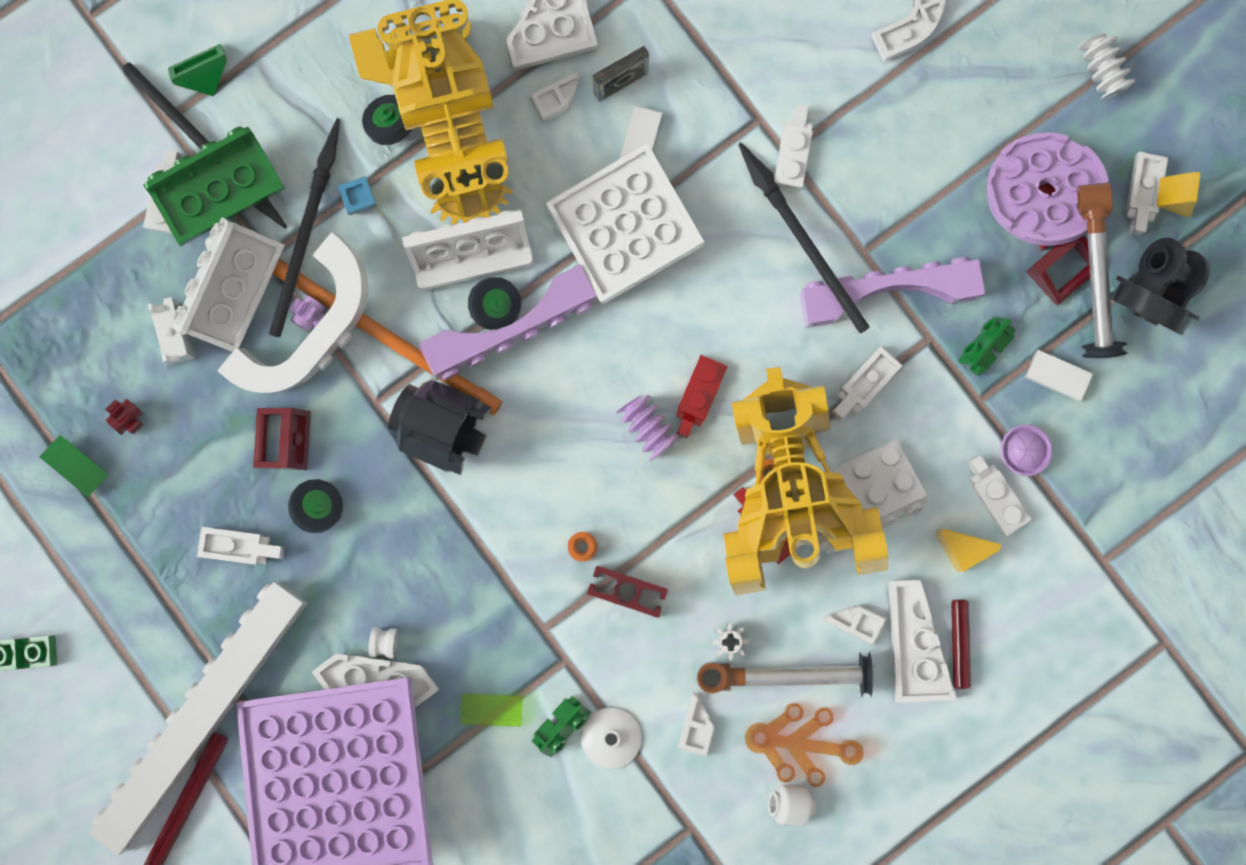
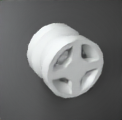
[369,627,398,659]

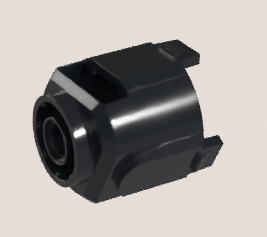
[388,379,491,475]

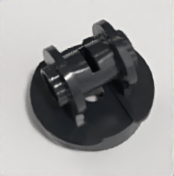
[1111,237,1210,335]

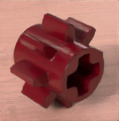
[105,398,143,435]

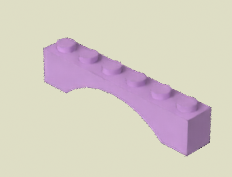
[800,257,985,328]
[419,265,596,381]

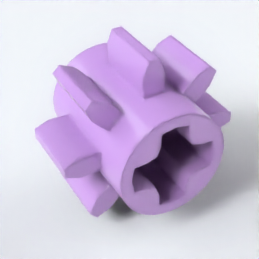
[289,295,325,332]

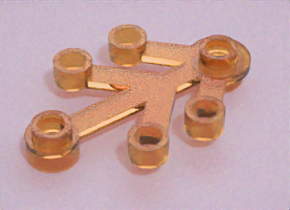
[745,703,864,787]

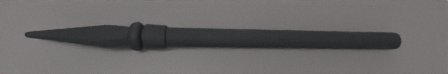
[122,62,287,229]
[269,118,340,337]
[738,142,870,333]

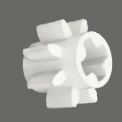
[711,623,749,661]

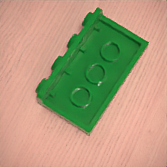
[143,126,286,246]

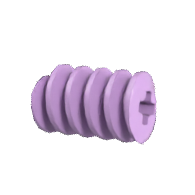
[616,394,678,461]

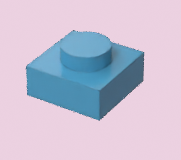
[338,176,377,216]

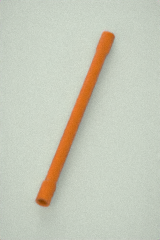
[272,258,503,416]

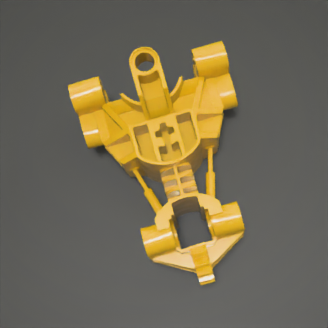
[349,0,513,225]
[723,366,889,596]

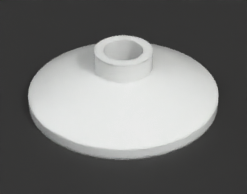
[581,707,641,769]

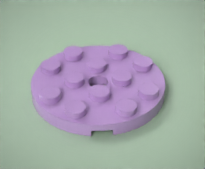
[986,133,1109,246]

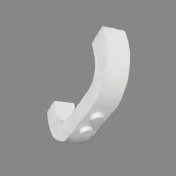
[217,232,369,393]

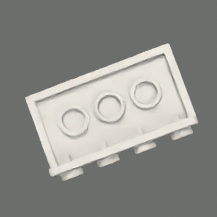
[402,210,533,290]
[173,217,285,352]
[816,439,927,554]

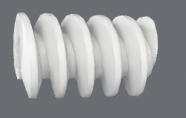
[1079,33,1135,101]

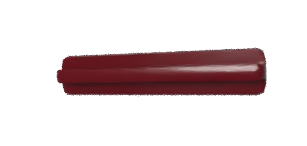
[951,599,971,689]

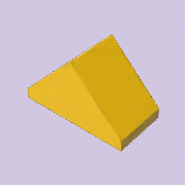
[1157,172,1200,217]
[935,529,1002,572]

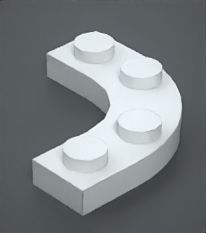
[872,0,946,62]

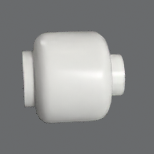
[768,785,816,826]

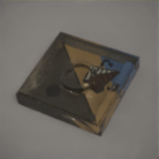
[592,46,649,102]

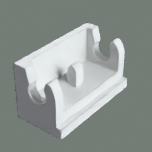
[148,297,195,367]

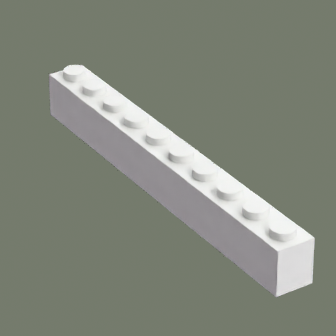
[89,582,308,856]

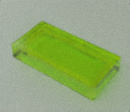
[460,693,523,727]

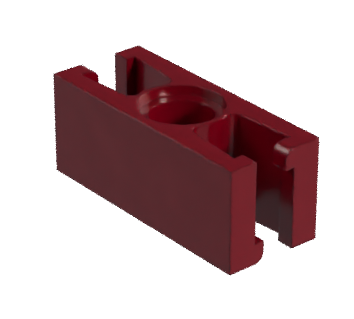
[587,565,668,618]

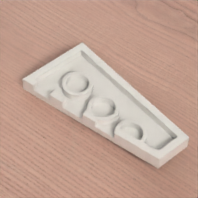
[889,580,957,703]

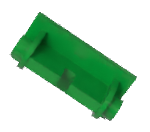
[958,317,1016,376]
[532,695,591,757]

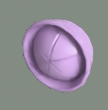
[1001,424,1053,476]

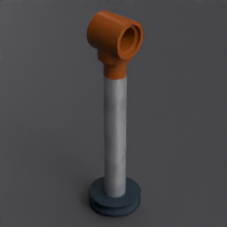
[1077,182,1128,358]
[697,652,873,697]

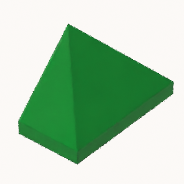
[168,43,227,96]

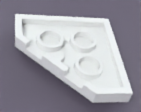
[506,0,598,71]
[312,653,440,708]

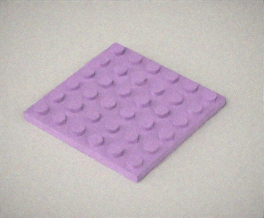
[236,677,433,865]

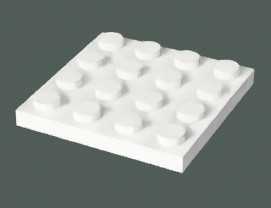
[546,143,706,305]

